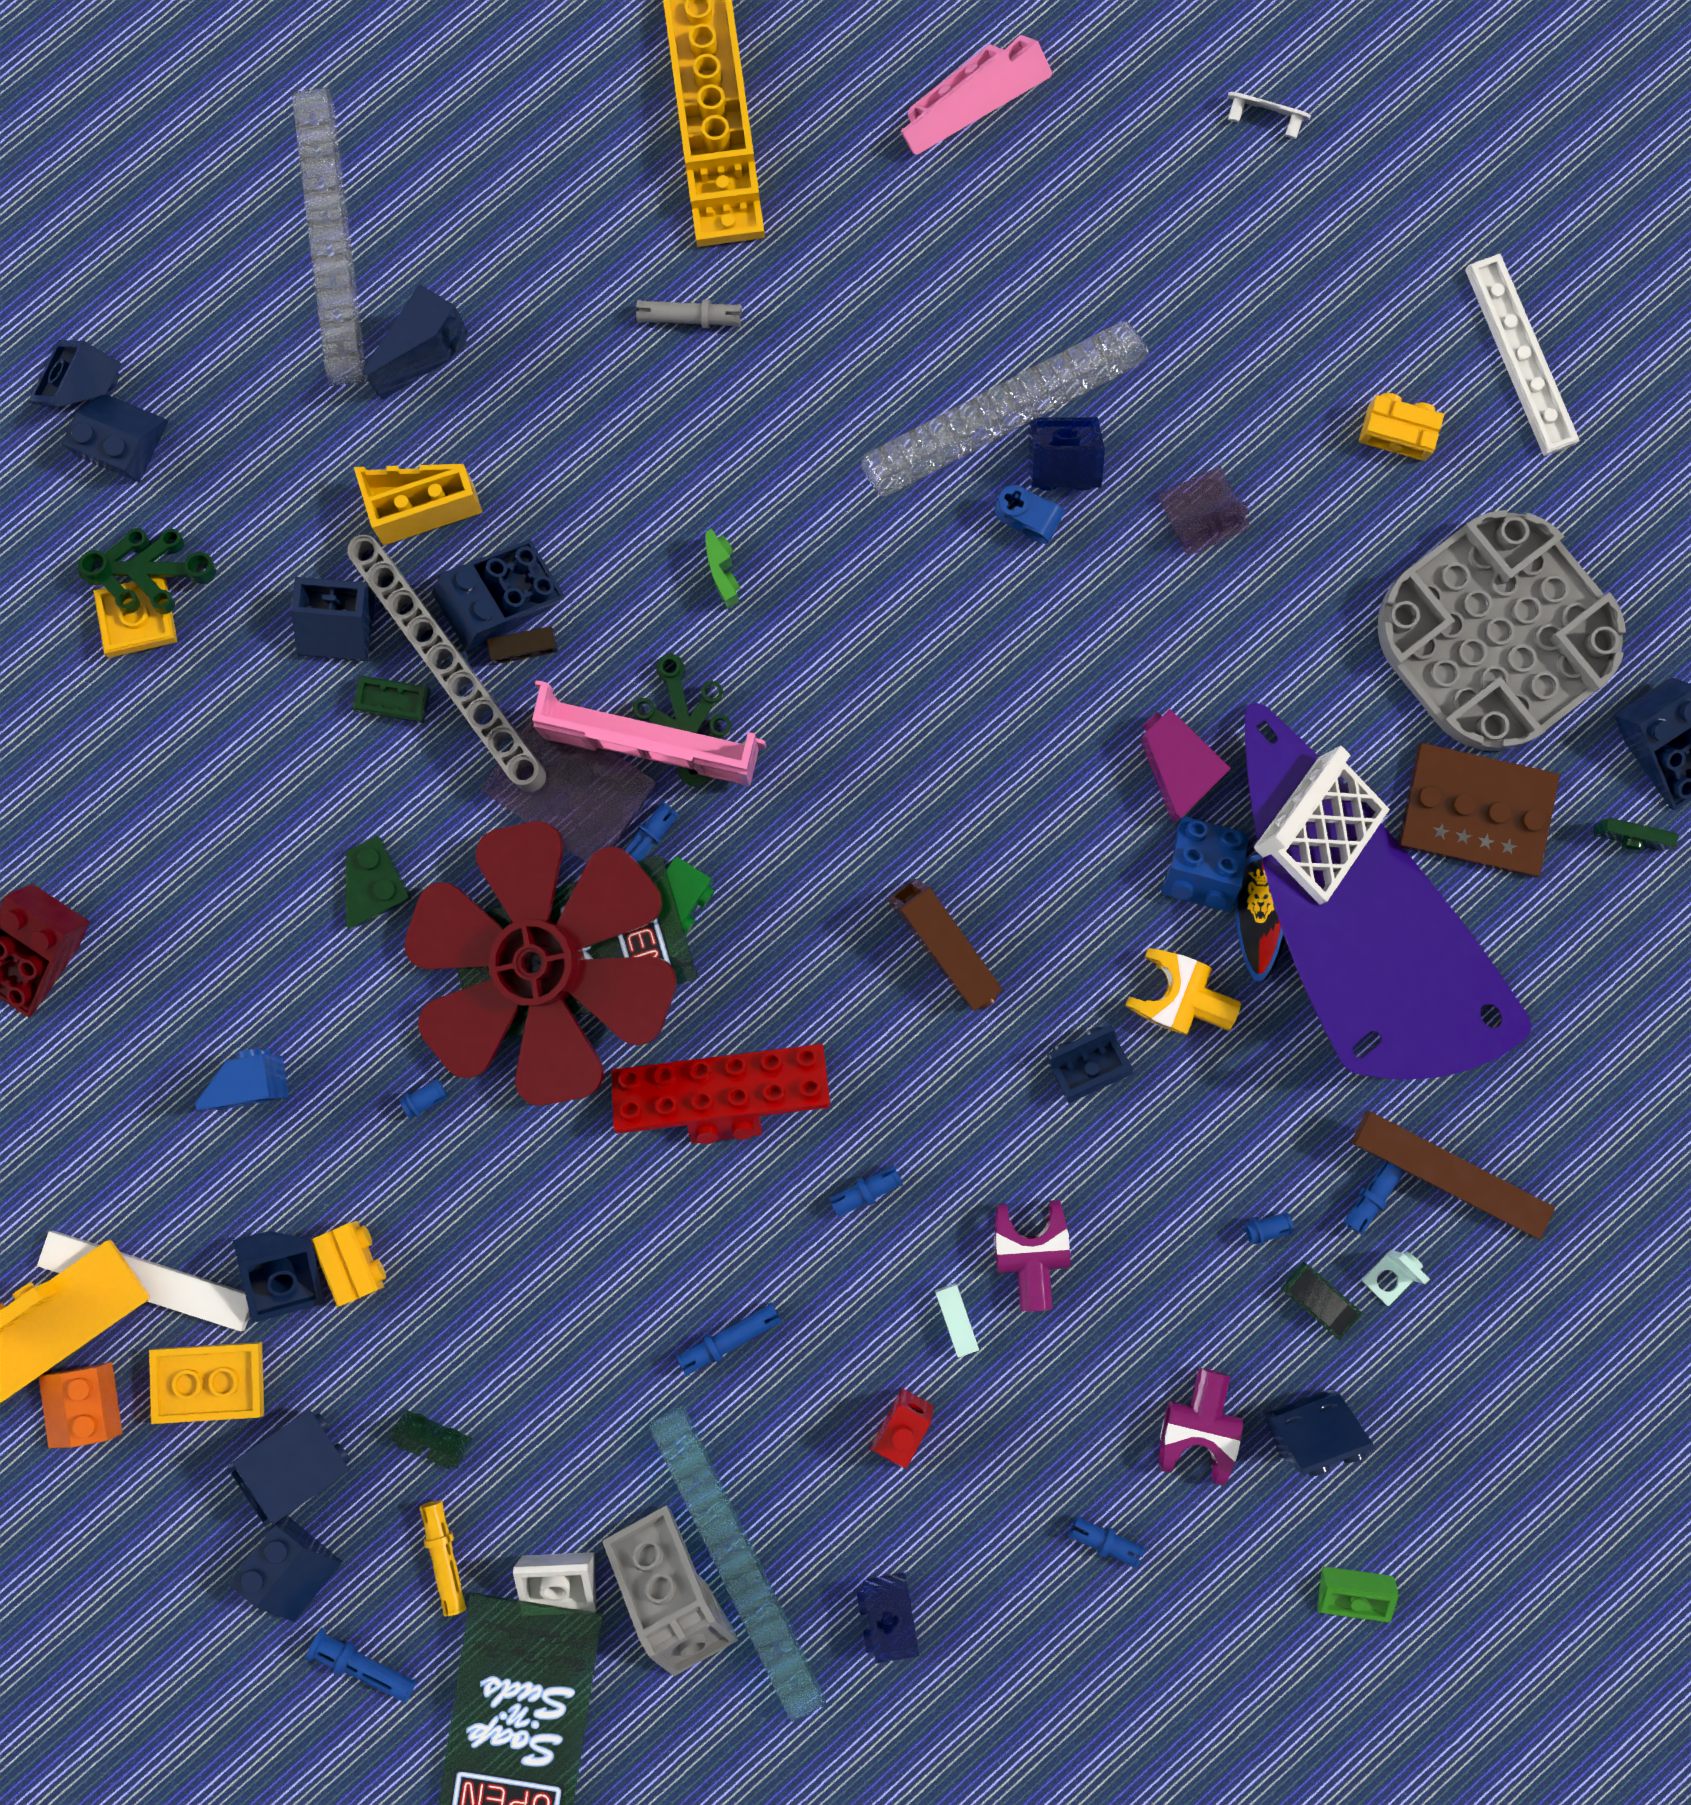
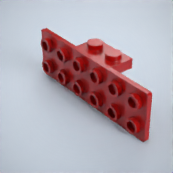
[611,1044,830,1144]

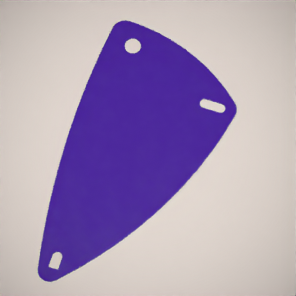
[1245,703,1531,1080]

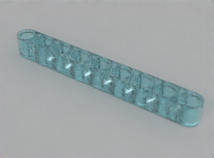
[649,1406,826,1722]

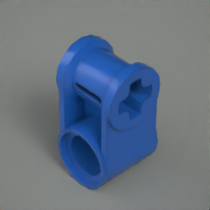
[995,485,1065,544]

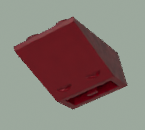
[0,883,90,1018]

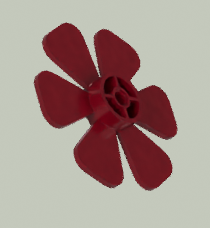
[404,821,677,1105]

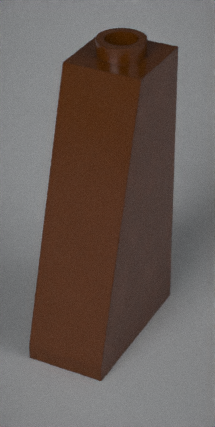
[887,879,1003,1011]

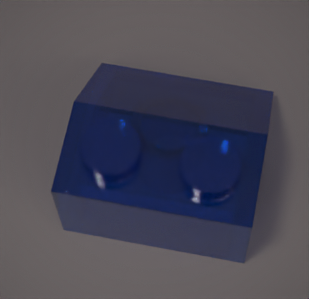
[1029,417,1105,491]

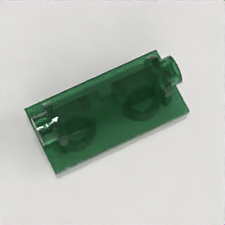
[391,1410,472,1469]

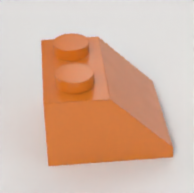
[38,1362,123,1448]

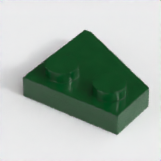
[346,835,412,930]

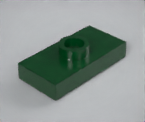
[352,675,431,723]
[1593,818,1679,851]

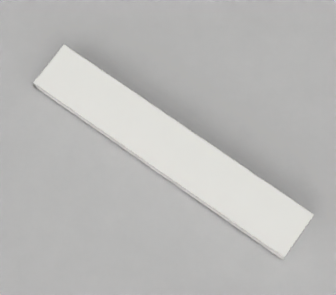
[1465,254,1580,456]
[37,1231,250,1331]

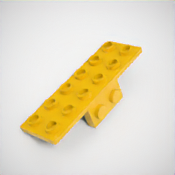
[0,1240,150,1404]

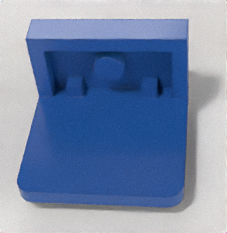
[1161,817,1248,912]

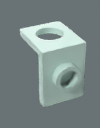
[1362,1250,1430,1306]

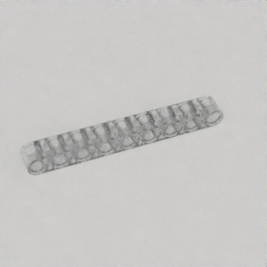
[292,87,367,386]
[861,321,1149,496]

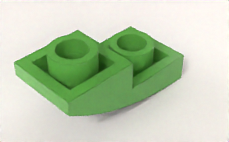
[706,528,741,609]

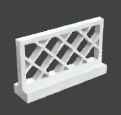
[1253,746,1390,905]

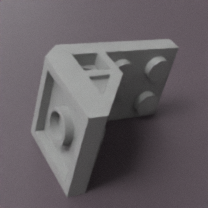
[602,1505,738,1676]

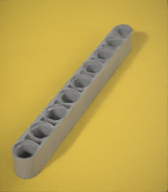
[347,534,546,792]

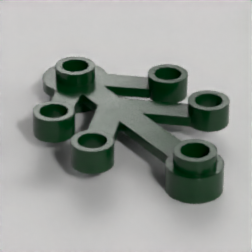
[78,528,216,614]
[633,654,732,787]

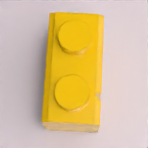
[1359,393,1444,461]
[311,1221,386,1307]

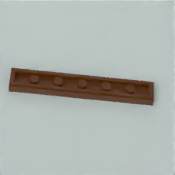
[1351,1111,1555,1240]

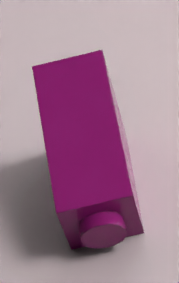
[1140,709,1231,823]

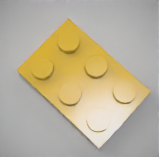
[149,1342,264,1424]

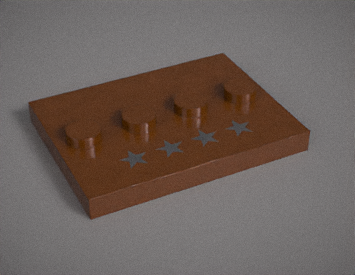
[1398,743,1560,878]

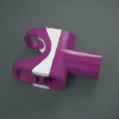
[994,1200,1070,1311]
[1159,1368,1243,1486]

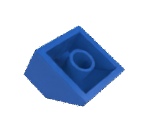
[195,1049,289,1111]

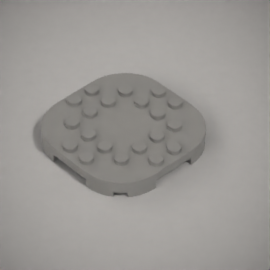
[1378,510,1626,751]

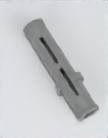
[636,300,742,328]

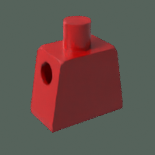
[869,1388,934,1469]

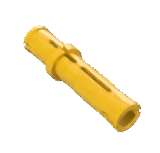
[419,1500,467,1617]

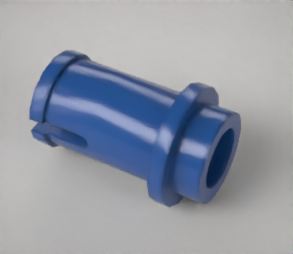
[399,1078,449,1119]
[1245,1212,1294,1246]

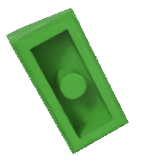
[1317,1567,1399,1623]

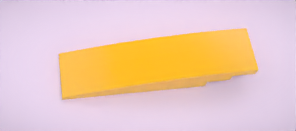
[663,0,765,247]

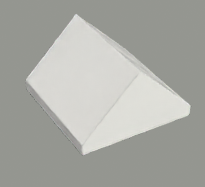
[513,1552,596,1615]

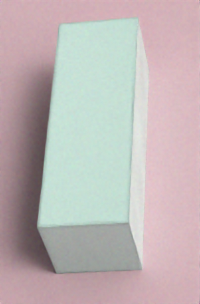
[935,1283,979,1358]

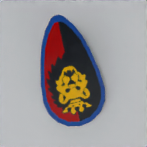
[1235,854,1285,982]

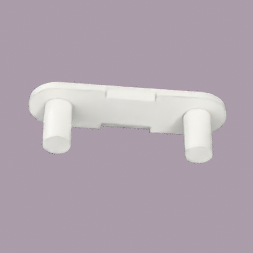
[1228,92,1311,139]

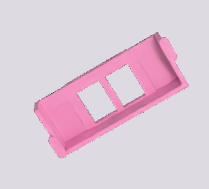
[532,681,766,786]

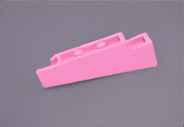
[901,35,1052,155]

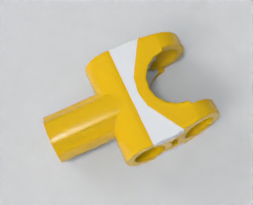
[1125,948,1241,1035]

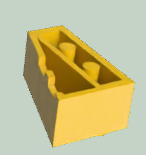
[354,464,483,546]

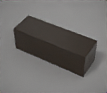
[487,626,558,665]

